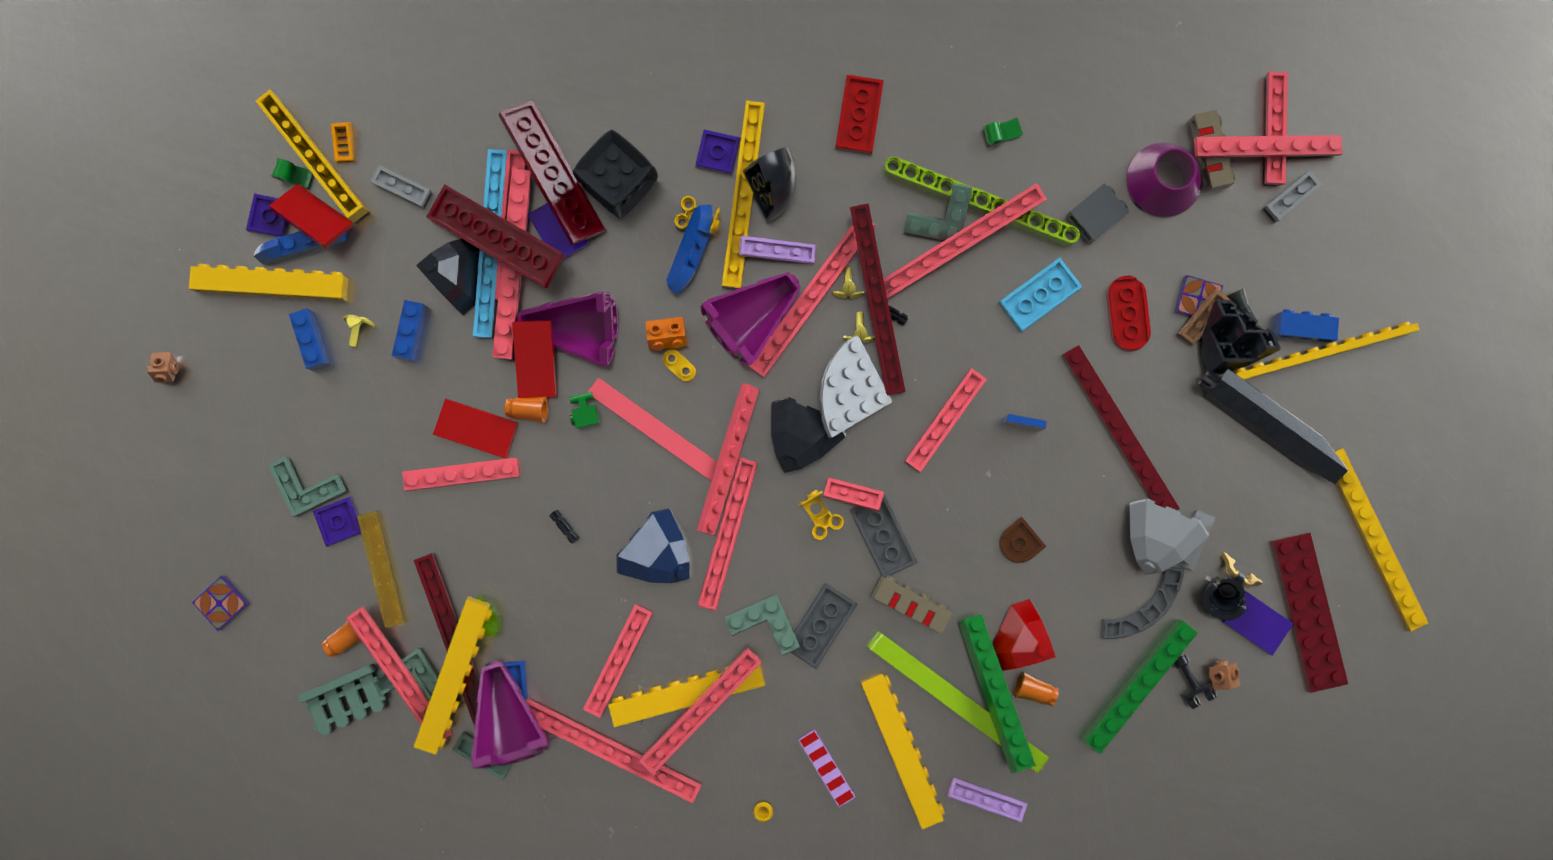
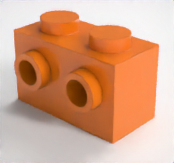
[645,317,687,351]

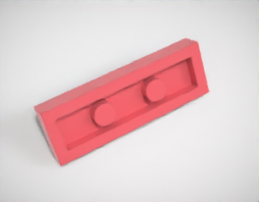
[823,477,884,512]

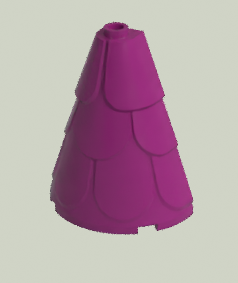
[700,272,801,366]
[516,291,618,366]
[471,661,549,769]

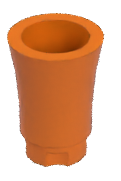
[504,397,548,423]
[321,621,362,658]
[1013,672,1059,706]

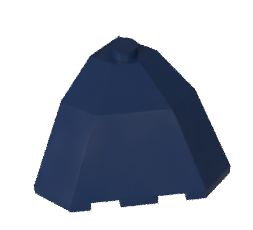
[616,508,690,583]

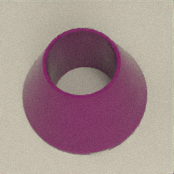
[1126,142,1202,217]

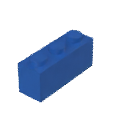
[391,300,428,362]
[289,308,331,371]
[1274,309,1339,343]

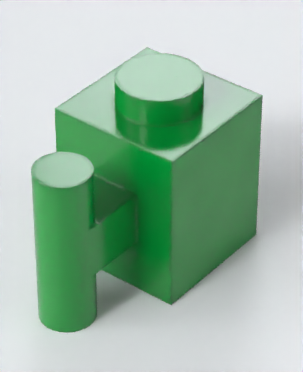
[569,391,600,428]

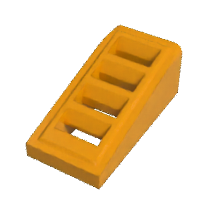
[330,122,354,162]

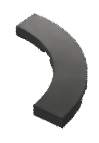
[1101,567,1184,639]

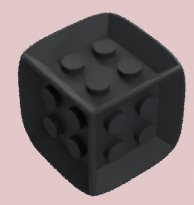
[573,129,658,219]

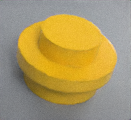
[753,802,773,822]

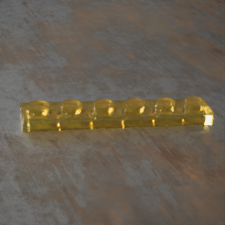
[357,511,406,628]

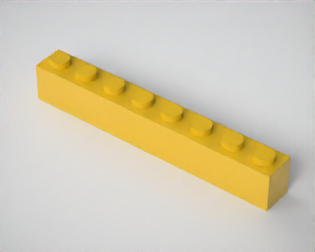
[255,90,369,223]
[189,264,348,301]
[413,596,493,755]
[608,665,765,727]
[860,672,945,830]

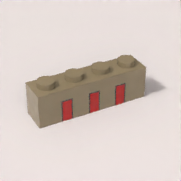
[1190,110,1235,192]
[871,575,953,634]

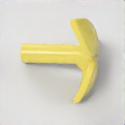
[832,267,865,299]
[843,312,876,344]
[343,315,375,347]

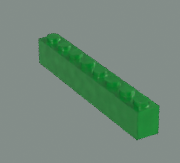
[958,614,1036,773]
[1081,619,1198,754]

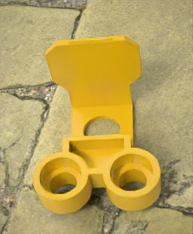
[674,196,721,235]
[799,490,844,540]

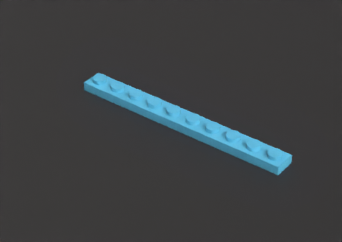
[473,149,507,339]

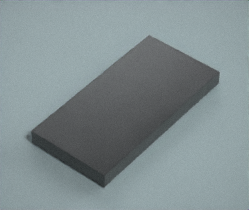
[849,494,918,578]
[791,583,857,669]

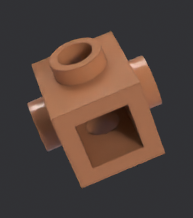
[147,352,178,383]
[1209,660,1241,690]

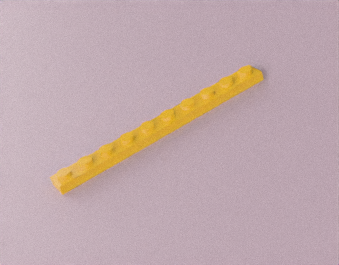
[722,101,765,289]
[1234,321,1420,379]
[1334,448,1428,631]

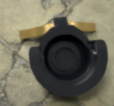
[1203,552,1263,620]

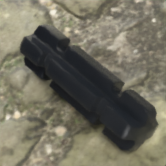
[889,305,909,325]
[549,510,579,544]

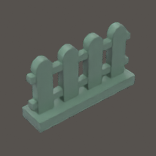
[297,664,386,735]

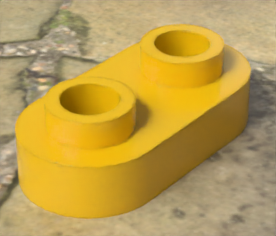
[662,349,696,382]

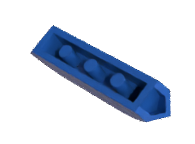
[666,204,713,295]
[254,231,347,265]

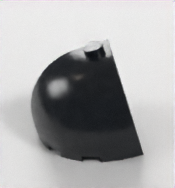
[742,147,797,222]

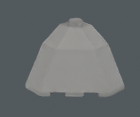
[1130,498,1209,575]

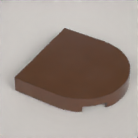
[999,517,1047,563]

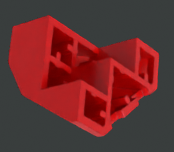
[992,599,1056,671]

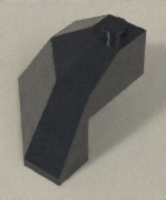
[416,238,480,316]
[1202,300,1281,373]
[771,397,846,473]

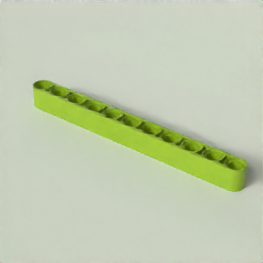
[884,157,1080,246]
[867,631,1050,774]

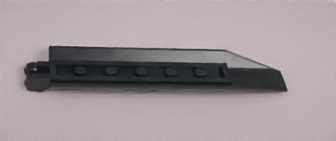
[1197,369,1348,484]

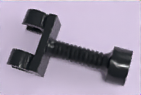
[1174,654,1218,709]

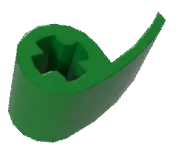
[983,117,1023,146]
[271,158,312,188]

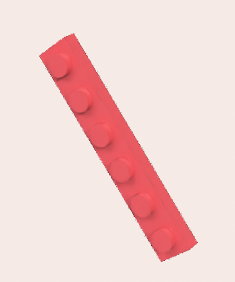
[1264,71,1288,185]
[905,368,987,472]
[402,457,520,491]
[583,604,653,718]

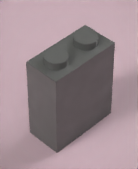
[1066,183,1129,244]

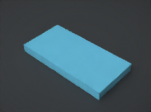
[999,257,1083,333]

